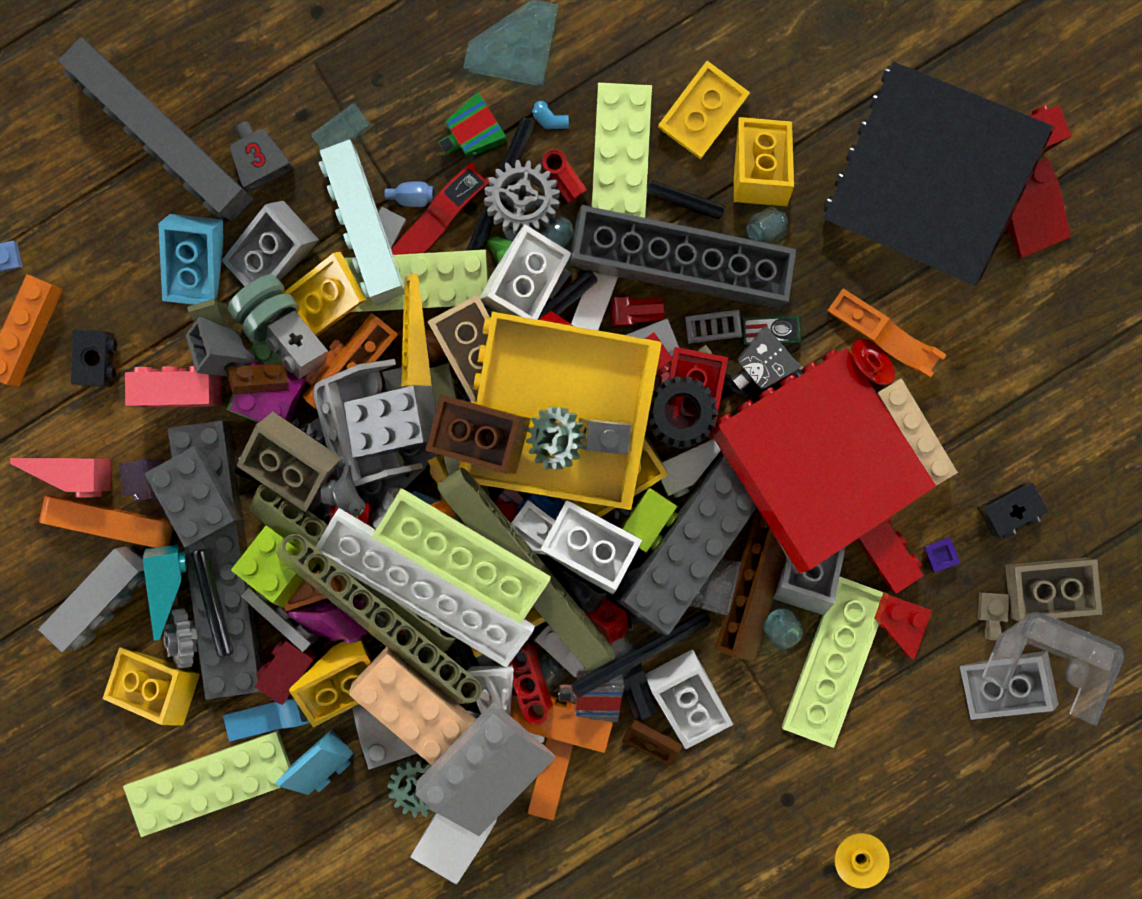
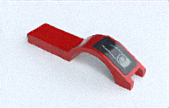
[391,163,489,255]

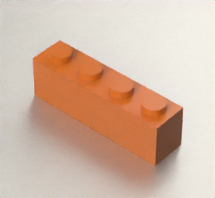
[0,274,63,387]
[303,313,398,409]
[510,688,613,753]

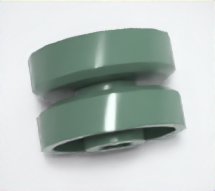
[227,274,299,343]

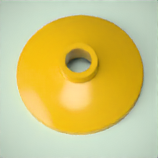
[835,833,890,888]

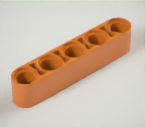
[39,495,174,548]

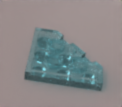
[464,0,559,86]

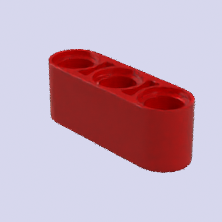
[508,643,553,726]

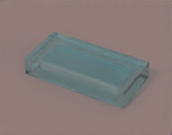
[311,103,371,150]

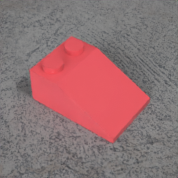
[10,458,111,497]

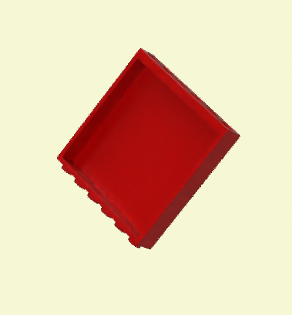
[710,348,936,574]

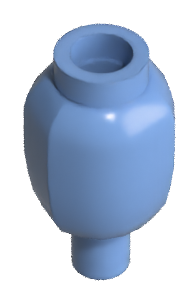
[385,181,435,207]

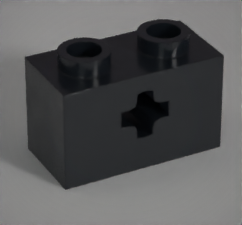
[977,482,1048,539]

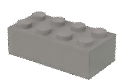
[38,545,146,652]

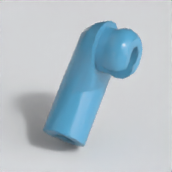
[532,101,569,129]

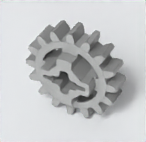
[163,608,198,669]

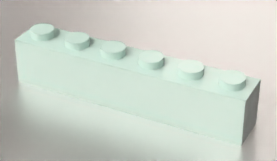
[319,139,404,305]

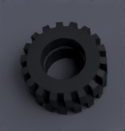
[647,376,718,449]

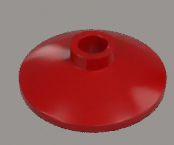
[851,339,895,385]

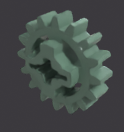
[526,407,586,470]
[388,757,435,818]

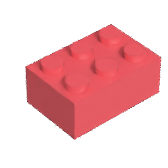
[125,366,222,408]

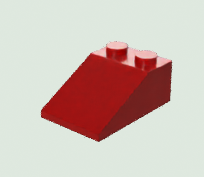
[1007,157,1071,259]
[665,347,729,440]

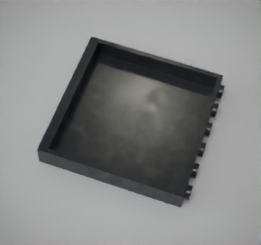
[823,61,1055,286]

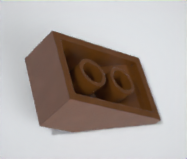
[426,395,531,474]

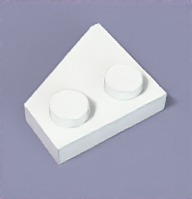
[467,666,514,715]

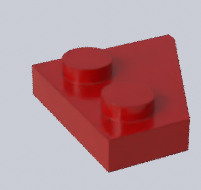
[874,593,932,659]

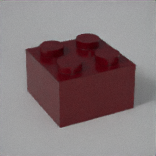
[254,637,323,705]

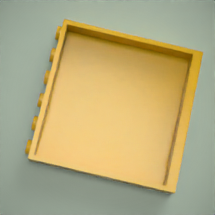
[459,312,662,510]

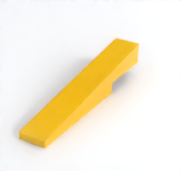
[401,273,432,387]

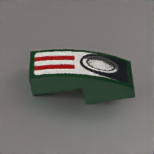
[743,316,802,346]

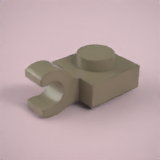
[978,592,1009,641]

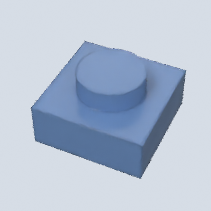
[0,241,23,273]

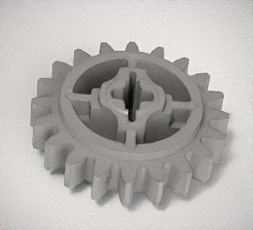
[484,160,560,235]

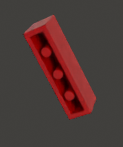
[856,517,924,594]

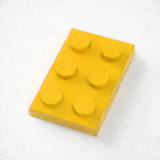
[658,61,750,160]
[284,252,367,337]

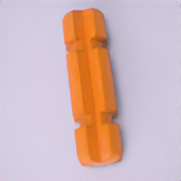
[304,339,344,385]

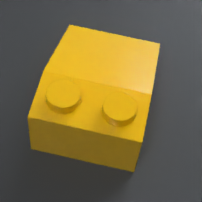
[733,117,794,206]
[289,639,374,727]
[103,647,200,726]

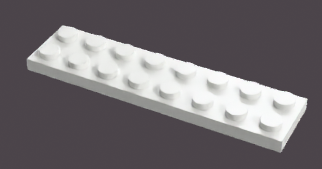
[316,508,535,668]

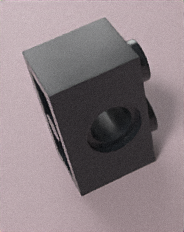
[71,330,118,387]

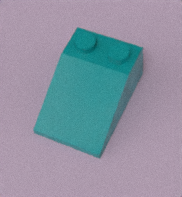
[143,545,187,641]

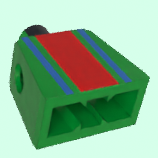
[439,92,507,158]

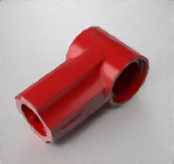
[542,149,587,204]
[610,297,664,327]

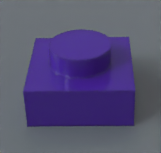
[923,537,960,573]

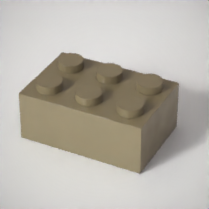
[237,412,342,512]
[1005,557,1102,622]

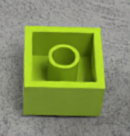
[620,487,678,553]
[231,525,317,608]

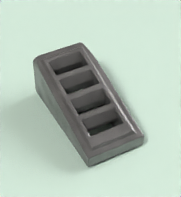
[685,310,743,344]

